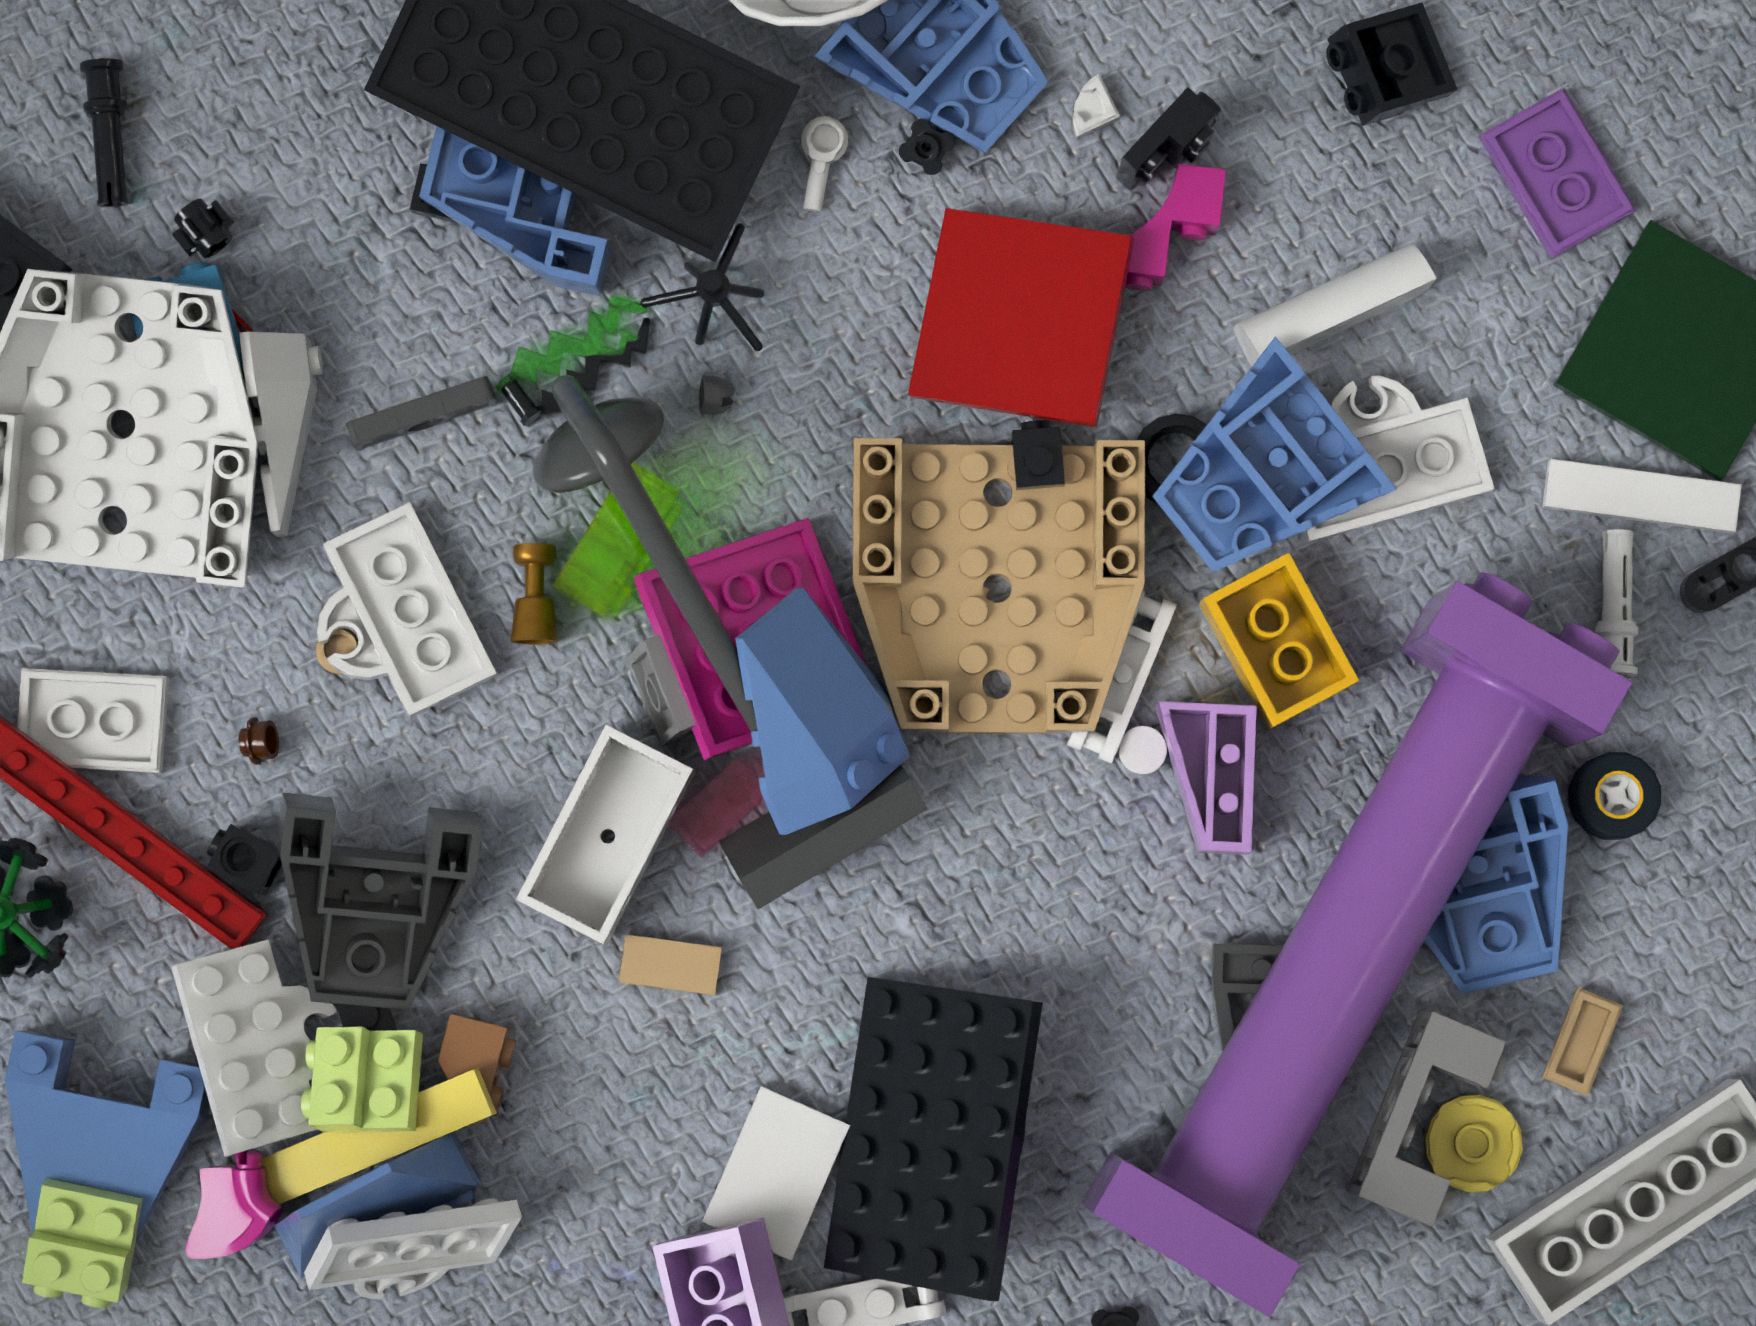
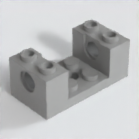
[1346,1011,1508,1227]

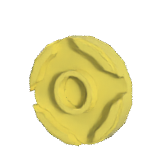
[1424,1095,1523,1192]

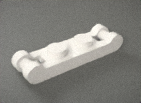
[1067,590,1177,764]
[783,1278,947,1326]

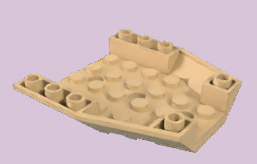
[853,438,1145,734]

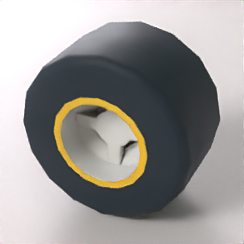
[1568,752,1661,840]

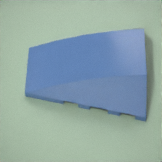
[813,0,1049,153]
[1152,336,1397,572]

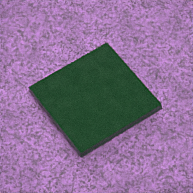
[1553,220,1756,481]

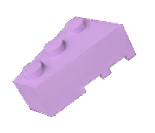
[1155,701,1257,855]

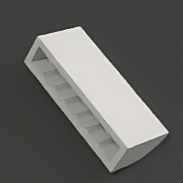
[1233,244,1437,367]

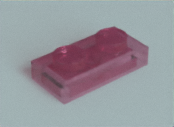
[669,756,764,858]

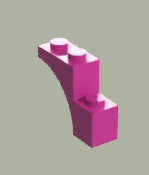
[1125,164,1226,291]

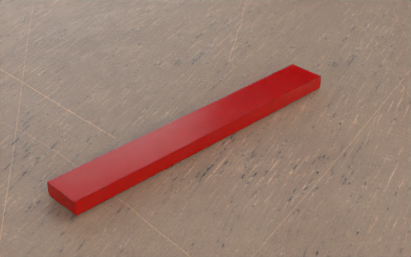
[0,715,269,949]

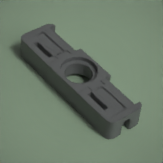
[346,376,498,451]

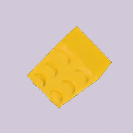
[1198,553,1359,731]

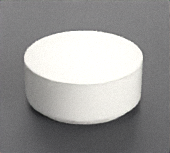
[1118,726,1167,775]

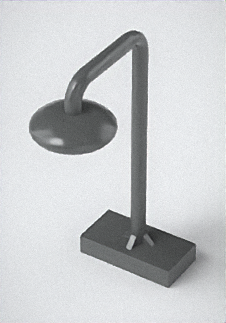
[533,375,928,909]

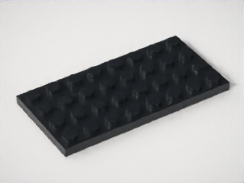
[364,0,800,262]

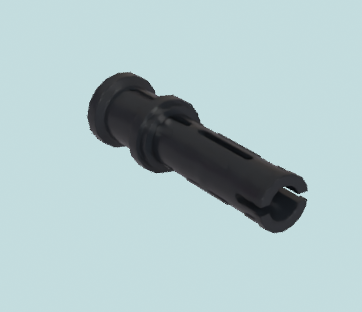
[80,58,128,207]

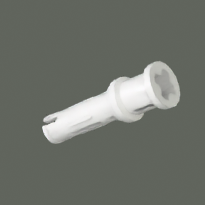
[1595,529,1638,678]

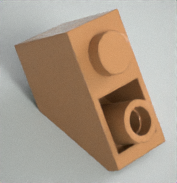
[438,1013,517,1124]

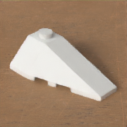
[239,332,323,537]

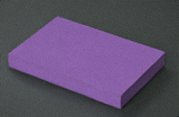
[1479,88,1636,260]

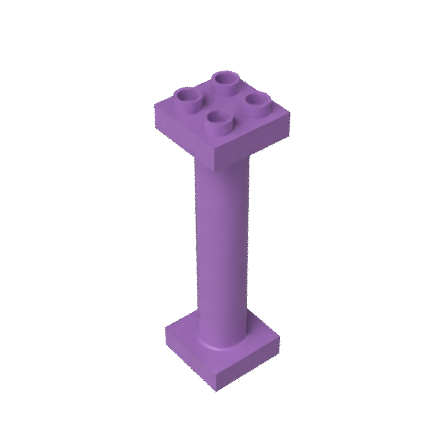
[1081,572,1633,1317]

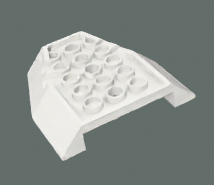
[0,269,259,588]

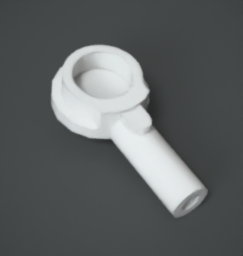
[801,116,848,213]

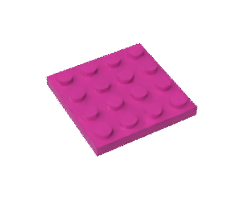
[633,518,866,761]

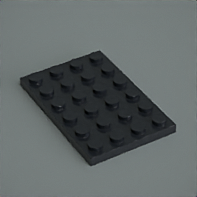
[824,977,1043,1301]

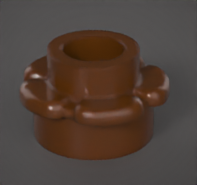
[238,717,279,765]

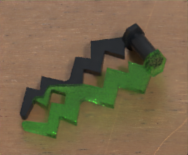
[496,295,650,427]

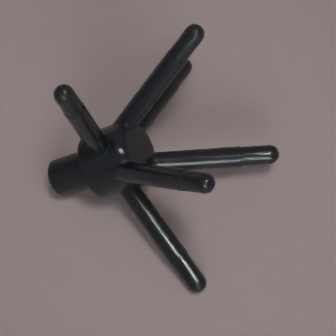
[640,223,764,351]

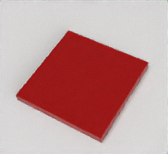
[908,208,1134,428]

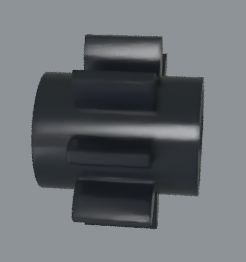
[172,198,234,259]

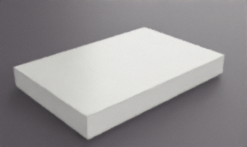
[17,668,169,774]
[702,1086,850,1261]

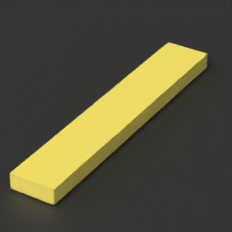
[261,1068,497,1205]

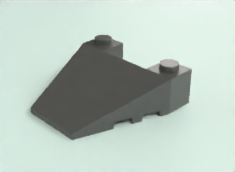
[277,793,483,1010]

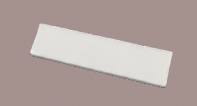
[1542,459,1742,534]

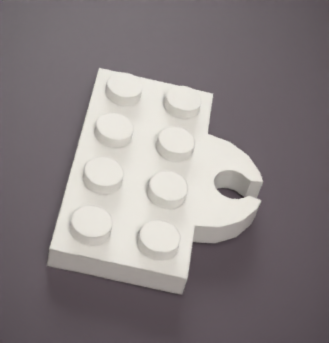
[1304,376,1495,543]
[317,502,497,718]
[171,940,337,1157]
[304,1199,522,1299]

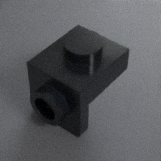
[1011,420,1065,490]

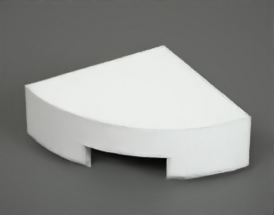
[1072,74,1120,140]

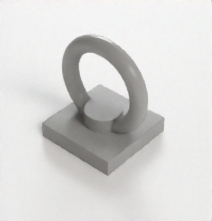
[626,634,696,747]

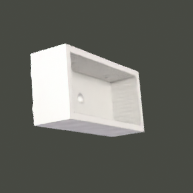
[516,725,696,945]

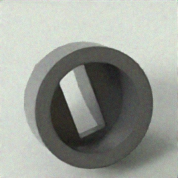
[699,375,734,415]

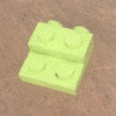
[301,1027,423,1132]
[22,1178,143,1308]

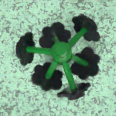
[0,838,73,978]

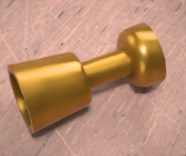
[510,543,558,645]

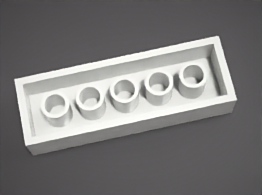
[1485,1078,1756,1326]

